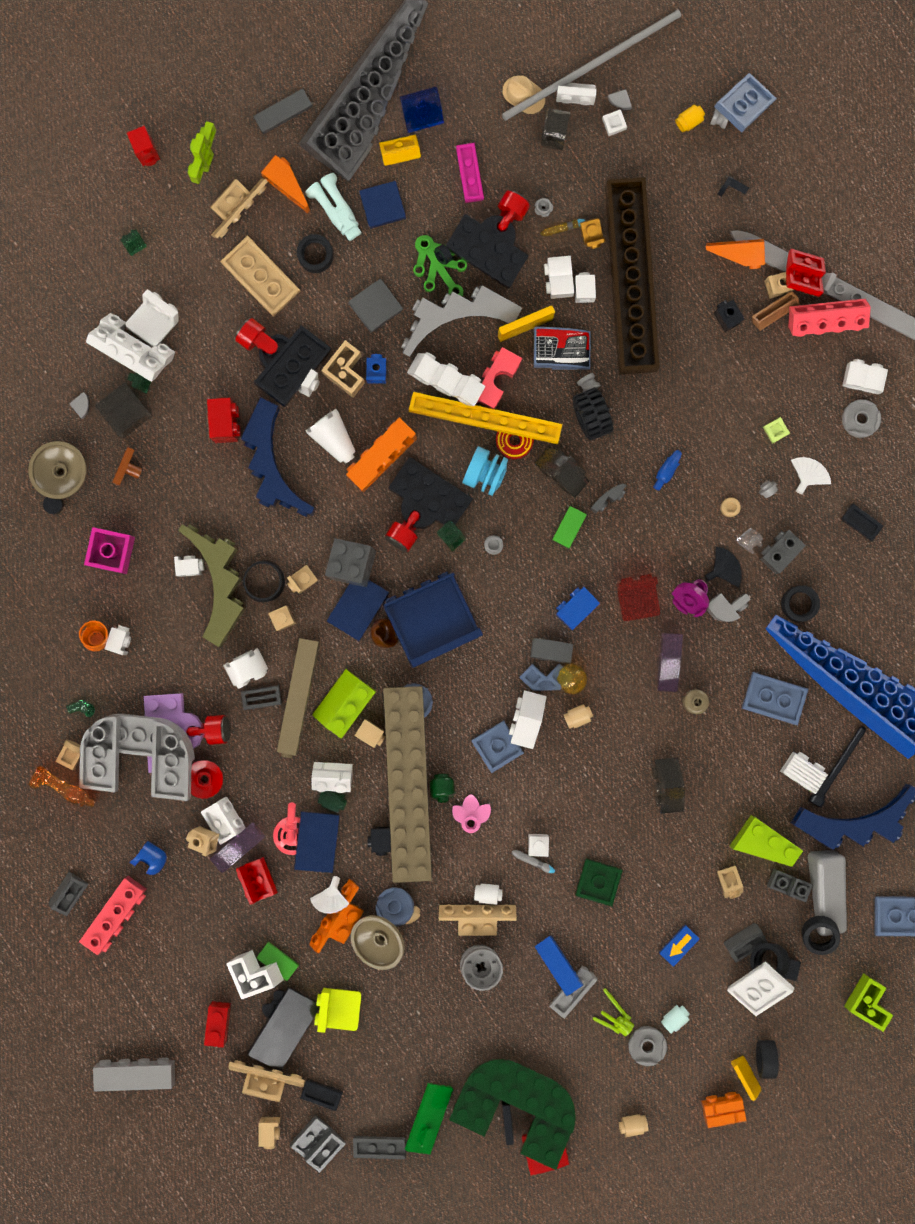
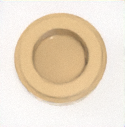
[720,498,741,517]

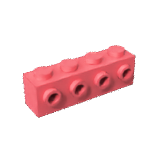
[788,299,871,337]
[79,876,147,955]

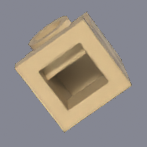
[764,272,794,299]
[186,826,219,856]
[259,1117,280,1149]

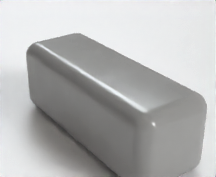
[808,850,847,936]

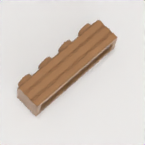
[752,291,800,331]

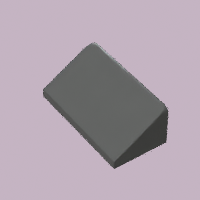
[48,872,88,916]
[724,923,768,963]

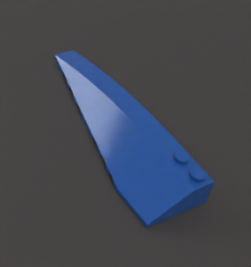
[765,615,915,759]

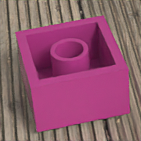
[84,527,135,574]

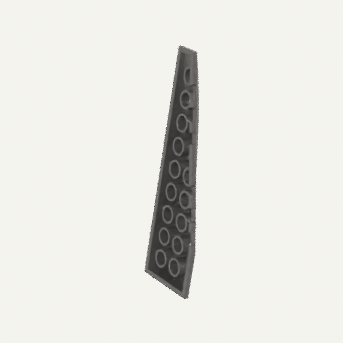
[299,0,428,181]

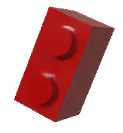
[127,126,161,166]
[204,1001,231,1048]

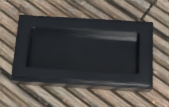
[841,503,884,542]
[300,1078,343,1111]
[502,1101,514,1145]

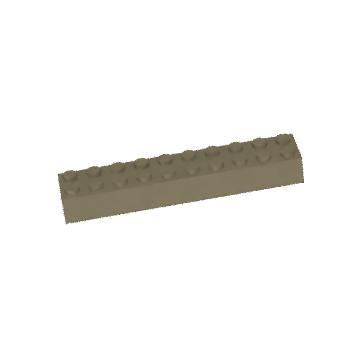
[384,686,432,883]

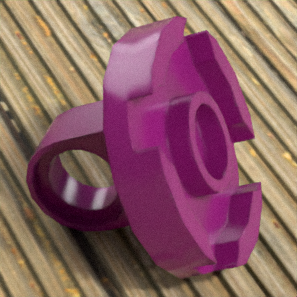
[672,579,710,617]

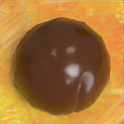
[371,618,399,648]

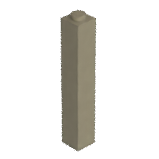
[277,638,320,758]

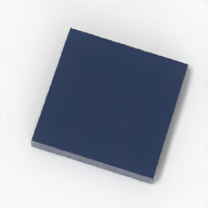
[359,181,406,229]

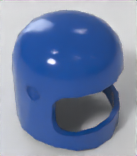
[130,841,167,875]

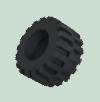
[573,387,613,441]

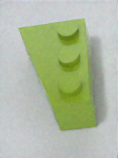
[729,815,803,867]

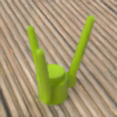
[593,988,634,1037]

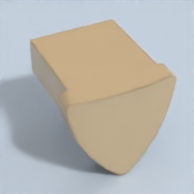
[56,740,80,770]

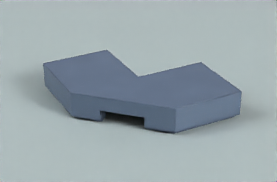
[519,663,573,691]

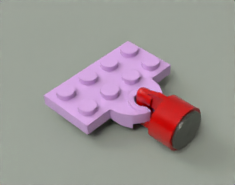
[144,693,230,773]

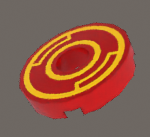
[496,431,534,460]

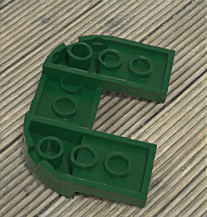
[449,1059,576,1170]

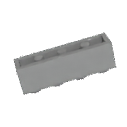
[93,1058,175,1091]

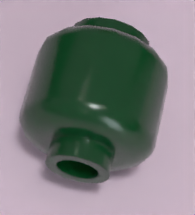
[429,774,455,803]

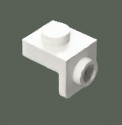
[299,369,320,397]

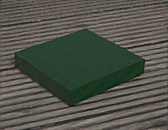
[575,858,623,907]

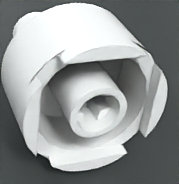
[223,648,268,689]

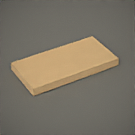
[220,235,301,317]

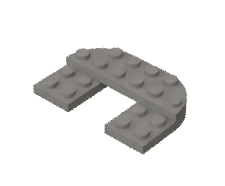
[79,714,195,801]

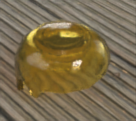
[557,663,587,695]

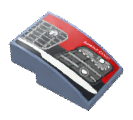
[534,327,590,370]

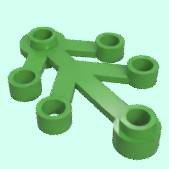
[413,235,467,297]

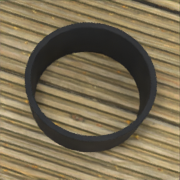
[243,561,285,602]

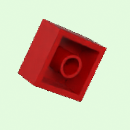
[207,398,241,443]

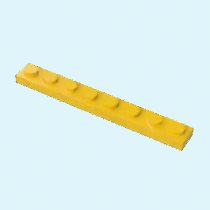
[409,392,562,444]

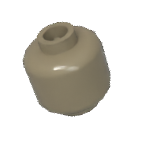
[682,689,709,715]

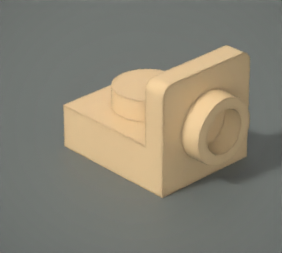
[287,565,319,594]
[717,866,743,899]

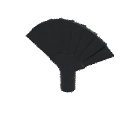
[704,546,742,588]

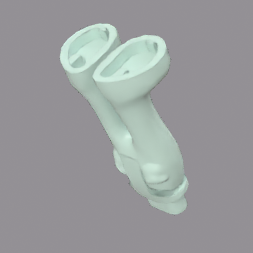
[305,173,362,241]

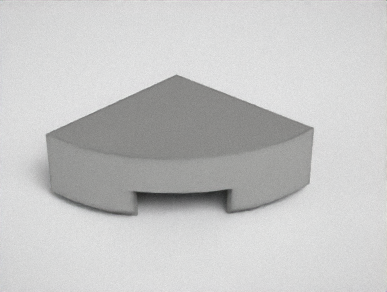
[607,89,632,110]
[69,392,89,419]

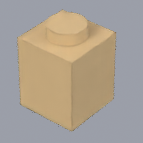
[268,606,296,631]
[355,719,386,748]

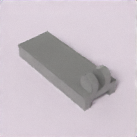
[549,966,597,1019]

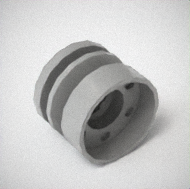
[460,944,503,991]

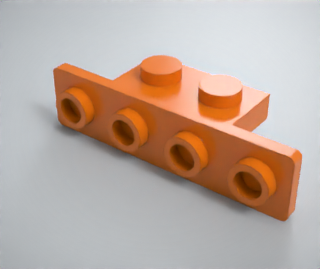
[309,879,364,953]

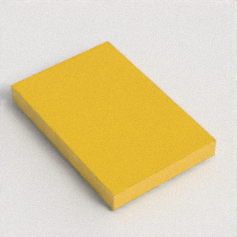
[498,306,555,342]

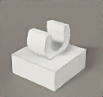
[602,109,627,136]

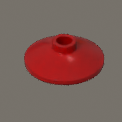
[191,760,223,799]

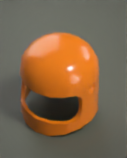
[79,621,109,651]

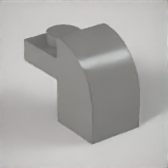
[707,593,751,622]

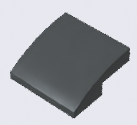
[348,279,403,333]
[290,1115,346,1173]

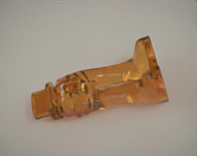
[28,765,96,808]

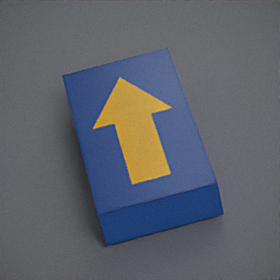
[659,925,700,967]

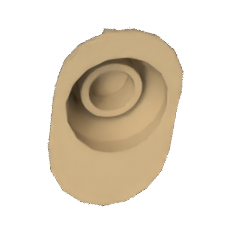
[503,76,545,114]

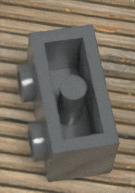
[760,530,806,574]

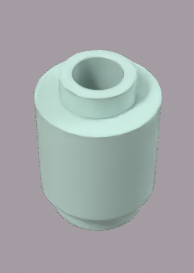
[661,1005,690,1034]

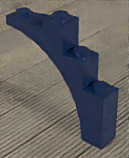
[241,397,316,517]
[790,784,915,850]

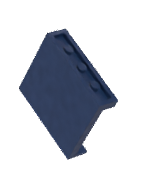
[383,571,483,668]

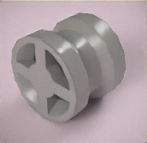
[710,108,728,129]
[577,373,601,392]

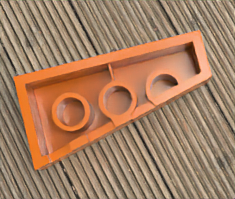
[346,417,417,493]

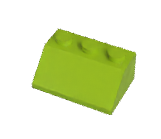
[312,669,377,739]

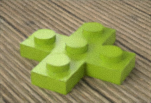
[188,121,216,184]

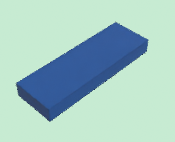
[535,936,583,996]

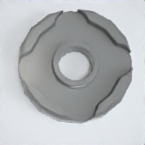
[842,400,881,438]
[628,1026,667,1066]

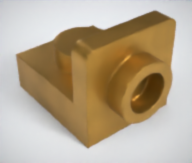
[579,218,606,249]

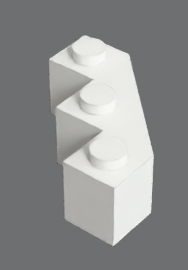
[407,352,486,406]

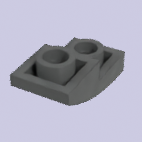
[590,483,626,514]
[530,638,573,664]
[767,869,813,902]

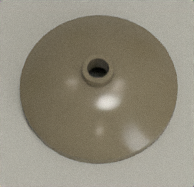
[28,441,87,499]
[351,915,405,970]

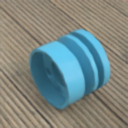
[462,446,508,496]

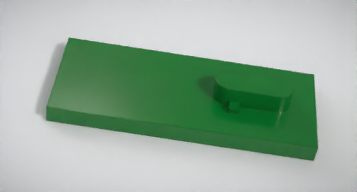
[405,1083,453,1154]

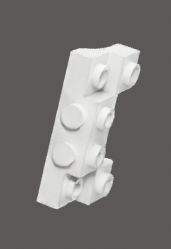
[86,313,175,382]

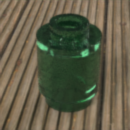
[317,791,347,813]

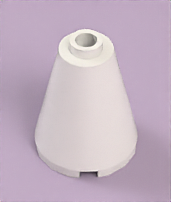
[305,409,356,464]

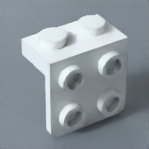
[126,289,179,347]

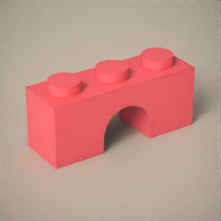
[477,347,522,409]

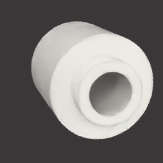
[474,883,503,905]

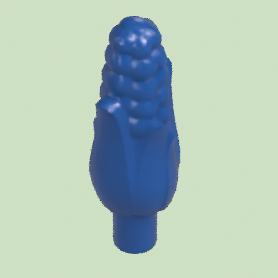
[653,450,682,491]

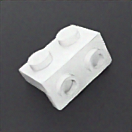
[556,83,596,105]

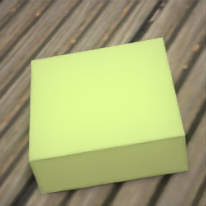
[763,417,790,444]

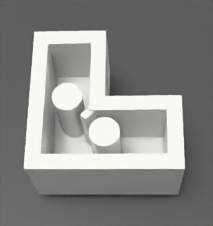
[509,690,547,749]
[226,950,284,999]

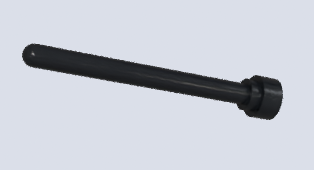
[808,726,866,808]

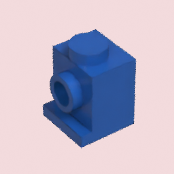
[366,354,387,384]

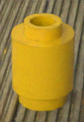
[675,105,705,133]

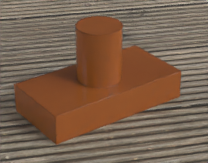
[112,447,143,486]

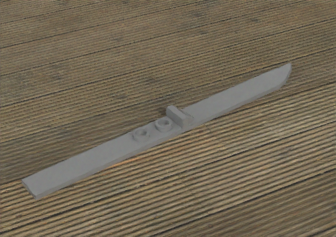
[730,231,915,340]

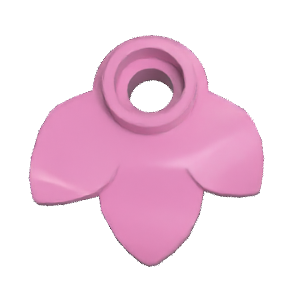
[452,794,491,833]

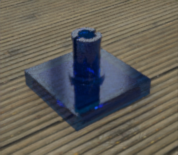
[400,86,444,133]

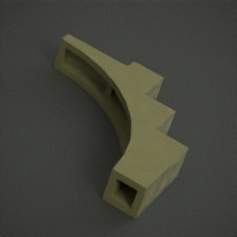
[178,524,246,647]

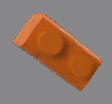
[701,1092,746,1128]

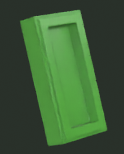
[552,506,587,549]
[256,942,299,981]

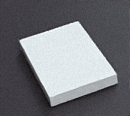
[727,962,794,1016]

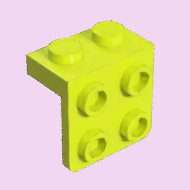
[315,988,361,1033]

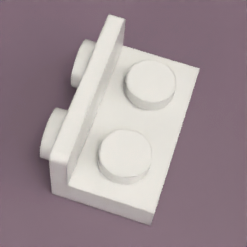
[201,797,246,845]

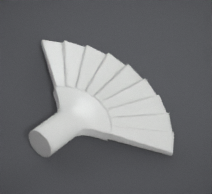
[791,457,831,494]
[310,876,349,914]

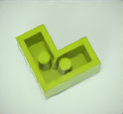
[844,973,893,1032]

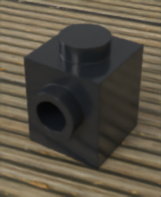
[714,300,745,333]
[368,827,391,856]

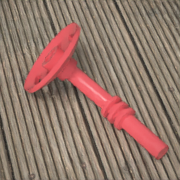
[273,802,300,855]

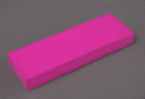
[456,143,484,203]

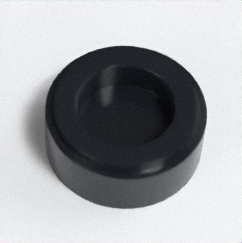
[435,244,452,265]
[43,497,64,515]

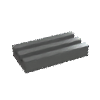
[241,685,282,710]

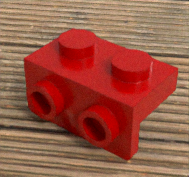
[236,857,278,905]

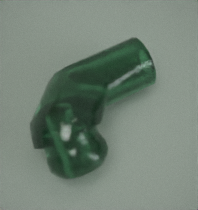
[66,700,95,717]

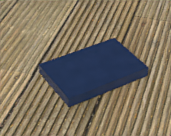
[327,580,389,641]
[294,811,340,873]

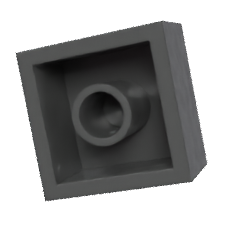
[325,538,376,588]

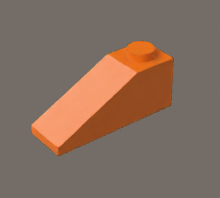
[261,155,310,213]
[706,239,765,269]

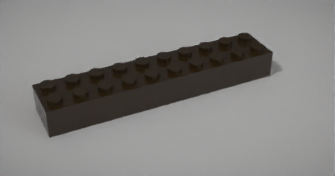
[605,177,660,375]

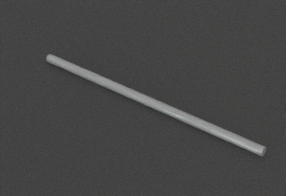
[502,10,681,121]

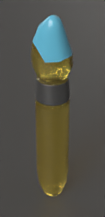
[540,219,585,236]

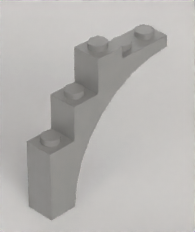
[401,285,522,357]

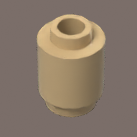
[564,704,593,729]
[619,1114,648,1137]

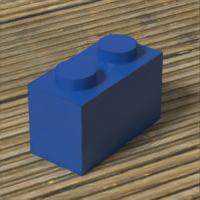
[556,587,600,630]

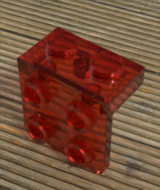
[616,574,660,621]

